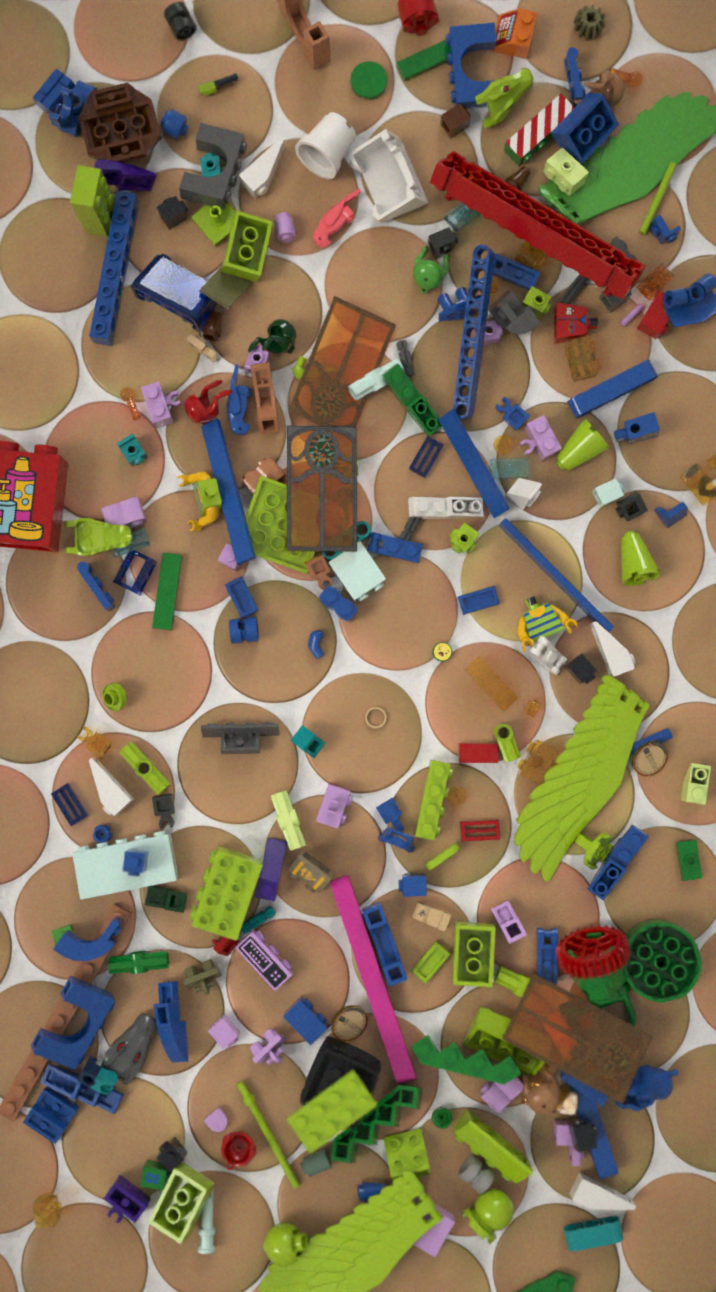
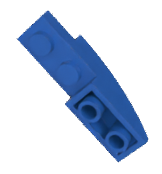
[587,824,649,901]
[154,981,188,1063]

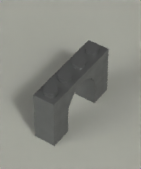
[179,123,247,210]

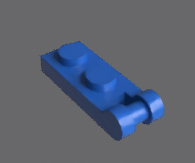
[564,47,585,107]
[484,253,540,291]
[367,532,423,563]
[77,562,115,611]
[536,928,558,985]

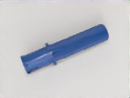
[629,728,673,757]

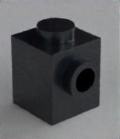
[157,196,188,230]
[565,653,597,684]
[568,1118,598,1152]
[156,1137,187,1173]

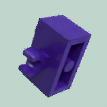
[104,1175,151,1224]

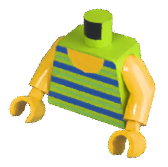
[177,471,222,532]
[517,596,578,652]

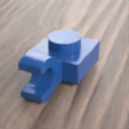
[376,798,404,831]

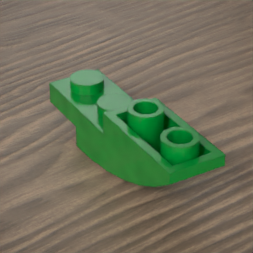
[382,363,442,436]

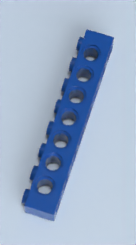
[89,190,140,346]

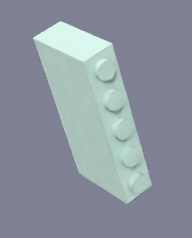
[72,830,179,900]

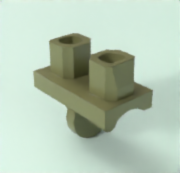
[183,959,222,995]

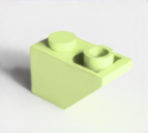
[681,763,711,805]

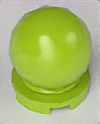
[462,1189,514,1244]

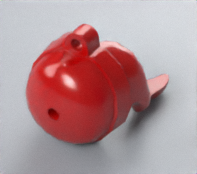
[184,380,232,425]
[221,1131,257,1170]

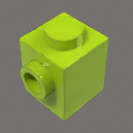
[522,286,552,319]

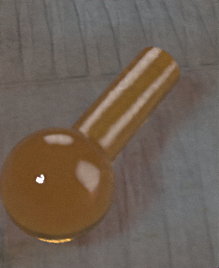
[609,68,643,87]
[120,387,140,420]

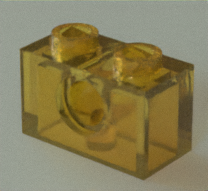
[517,740,559,785]

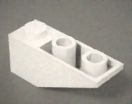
[505,478,542,510]

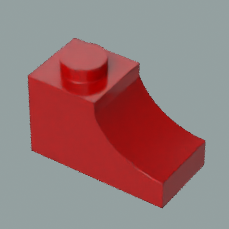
[637,291,669,339]

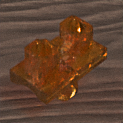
[636,262,675,301]

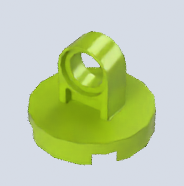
[575,832,614,870]

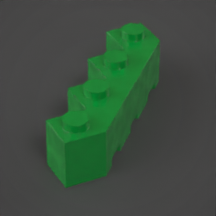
[411,1035,521,1085]
[331,1085,423,1163]

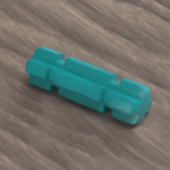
[241,906,276,934]

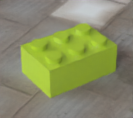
[221,210,273,282]
[451,922,496,987]
[148,1163,216,1244]

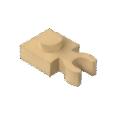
[186,334,218,362]

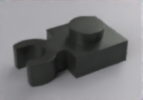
[152,793,175,829]

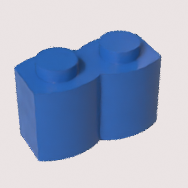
[319,586,358,623]

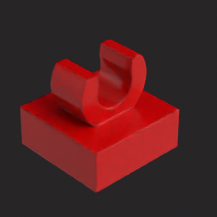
[212,936,239,957]

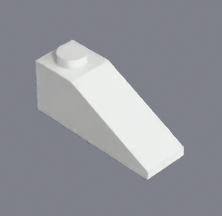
[239,138,284,199]
[589,621,636,677]
[89,757,134,816]
[569,1172,636,1210]

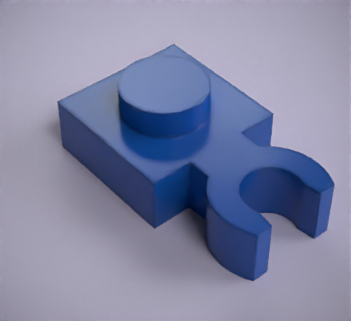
[495,397,530,431]

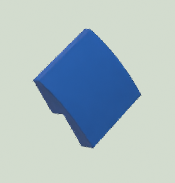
[23,1086,79,1144]

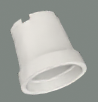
[295,112,356,179]

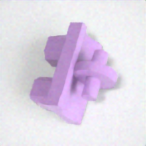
[250,1029,287,1065]

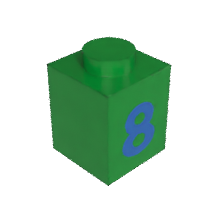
[140,1160,172,1190]

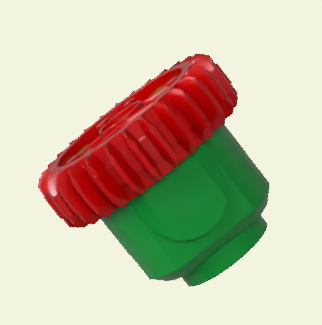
[556,925,631,1004]

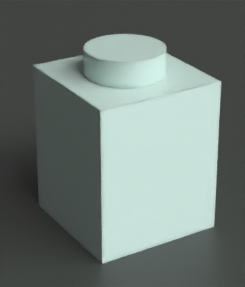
[592,478,624,508]

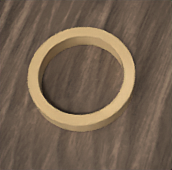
[365,707,387,728]

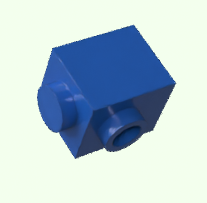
[123,849,149,876]

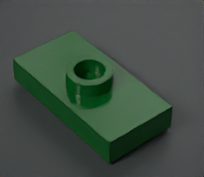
[676,839,702,881]

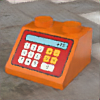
[490,8,538,59]

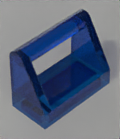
[113,548,158,596]

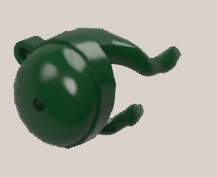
[248,319,296,354]

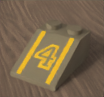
[288,849,333,893]

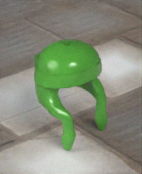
[413,246,450,294]

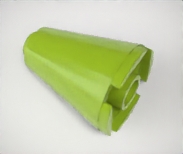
[555,419,610,471]
[621,531,661,586]

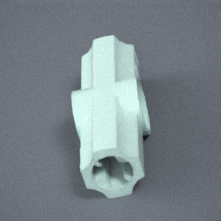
[348,359,404,401]

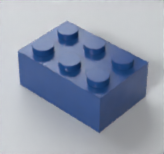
[551,93,619,165]

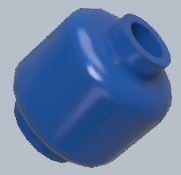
[160,109,189,139]

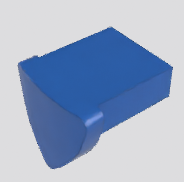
[654,502,688,528]

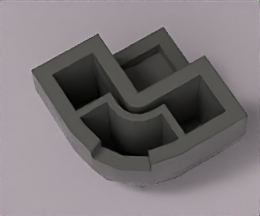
[489,291,540,335]

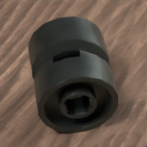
[163,2,197,41]

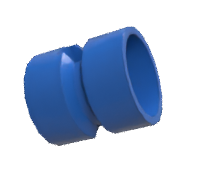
[229,617,259,644]

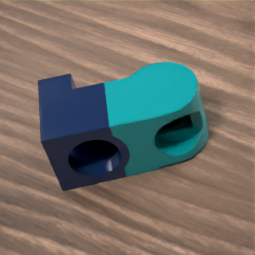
[77,1056,118,1094]

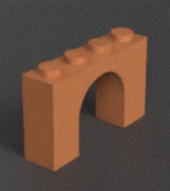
[277,0,330,70]

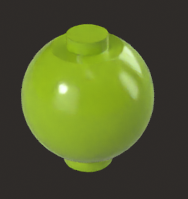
[263,1222,308,1266]

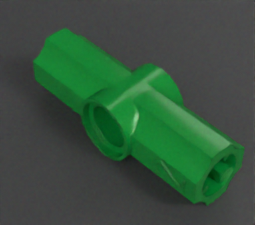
[108,950,169,974]

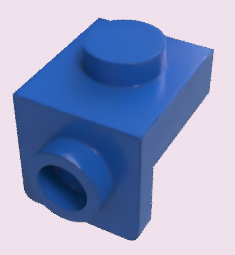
[650,215,681,245]

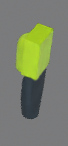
[197,73,238,96]

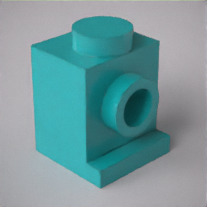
[200,153,221,177]
[116,433,148,466]

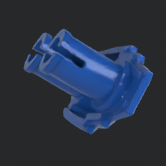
[438,287,481,322]

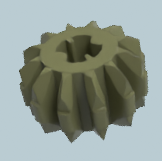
[573,4,606,40]

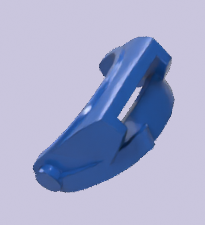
[378,827,415,853]

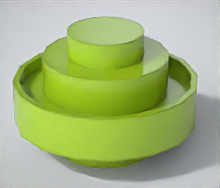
[102,683,127,711]

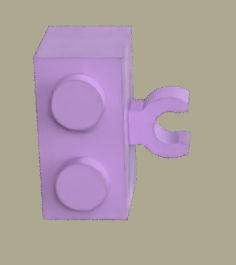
[141,382,181,429]
[519,415,562,462]
[316,784,353,829]

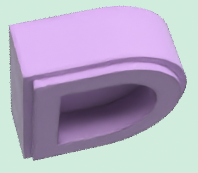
[204,1106,228,1132]

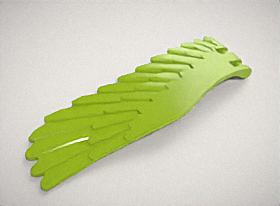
[514,675,650,881]
[258,1169,443,1292]

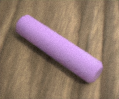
[621,303,644,326]

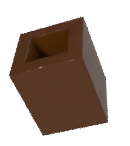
[440,103,471,139]

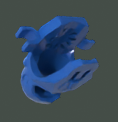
[612,1053,679,1111]

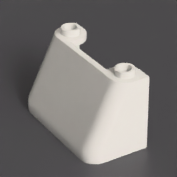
[348,129,427,223]

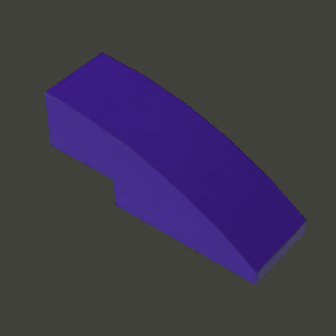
[94,159,157,191]

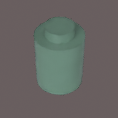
[301,1149,332,1177]

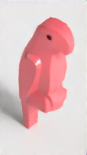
[313,189,361,248]

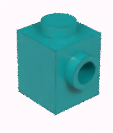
[290,725,326,758]

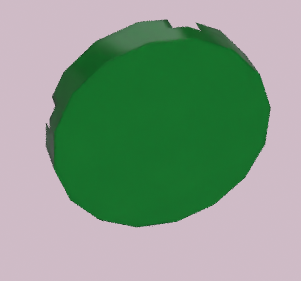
[350,61,387,100]

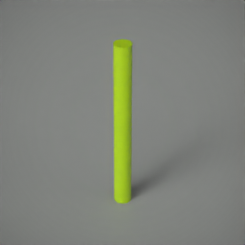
[639,162,677,235]

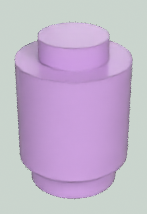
[274,212,296,243]

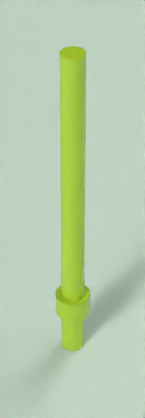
[236,1080,300,1189]

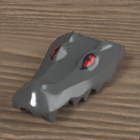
[100,1013,157,1086]

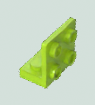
[383,1129,432,1181]

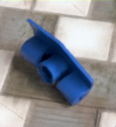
[663,273,716,327]

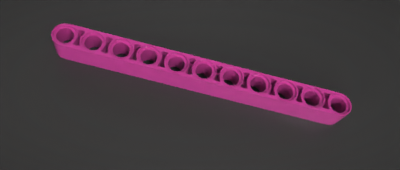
[330,875,417,1085]

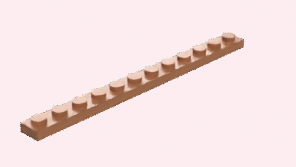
[0,904,132,1121]

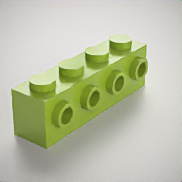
[414,759,453,841]

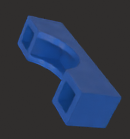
[362,902,408,987]

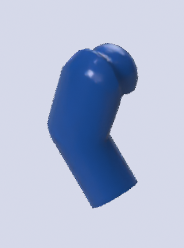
[308,630,324,660]

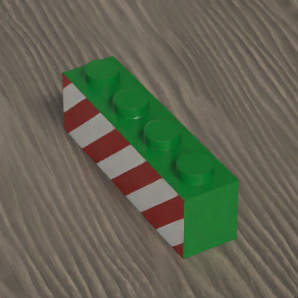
[504,94,575,166]

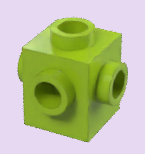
[449,522,480,555]

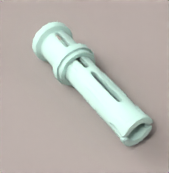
[198,1188,216,1254]

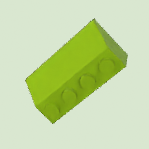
[462,1007,553,1077]
[453,1109,533,1184]

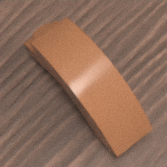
[250,362,279,434]

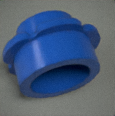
[93,825,112,843]

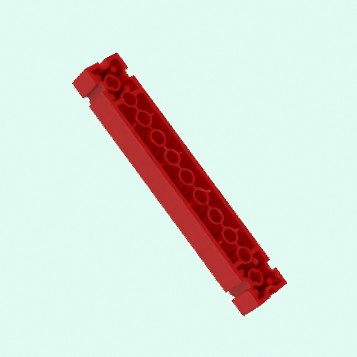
[429,151,646,299]

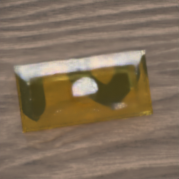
[680,463,716,505]

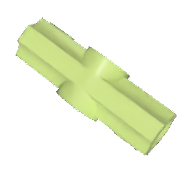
[271,790,306,851]

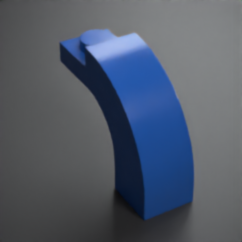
[53,916,123,961]

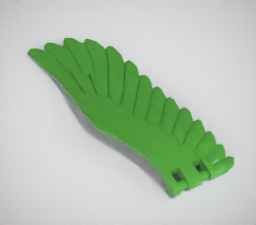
[539,92,716,226]

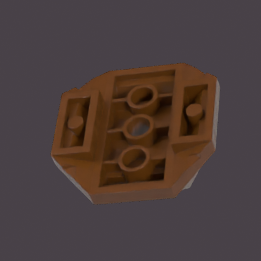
[79,83,162,163]

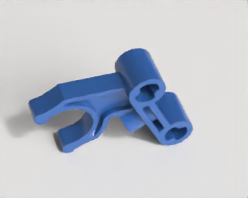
[49,80,98,137]

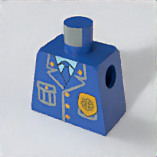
[613,412,660,445]

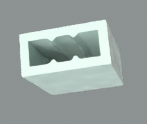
[328,541,386,602]

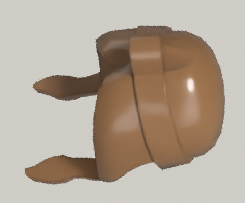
[574,72,624,107]
[523,1063,560,1115]

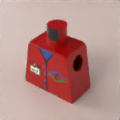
[554,303,598,344]

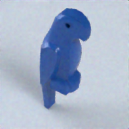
[227,364,252,436]

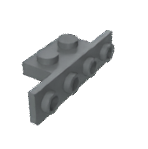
[201,722,279,754]

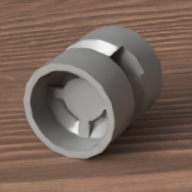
[458,1154,495,1194]

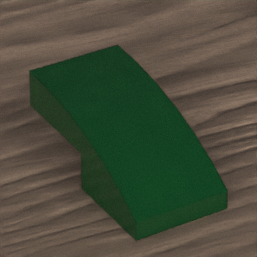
[144,886,187,913]

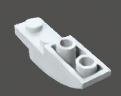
[408,496,484,519]

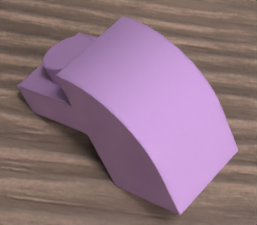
[491,900,527,944]
[554,1119,584,1166]

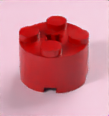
[397,0,439,36]

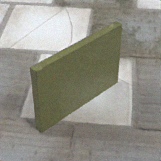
[200,266,251,309]

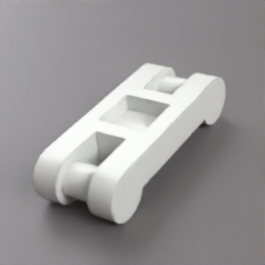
[529,636,568,676]

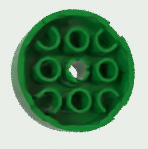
[623,919,702,1003]

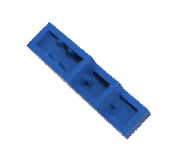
[40,1064,124,1114]

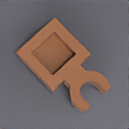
[304,554,334,590]

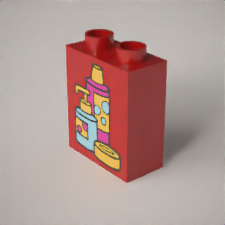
[0,441,68,553]

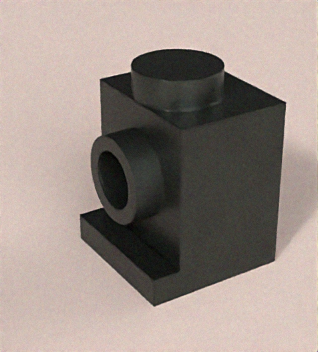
[428,227,458,259]
[615,491,648,522]

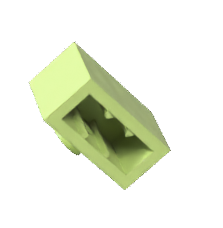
[543,147,589,197]

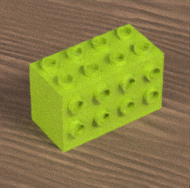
[189,845,263,941]

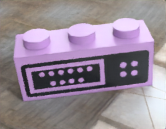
[235,929,293,991]

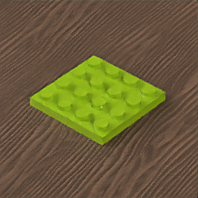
[246,475,332,574]

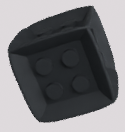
[300,1036,381,1129]

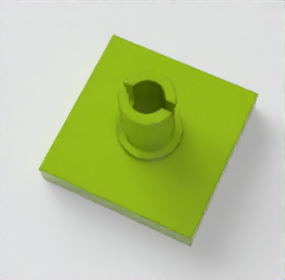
[191,203,235,247]

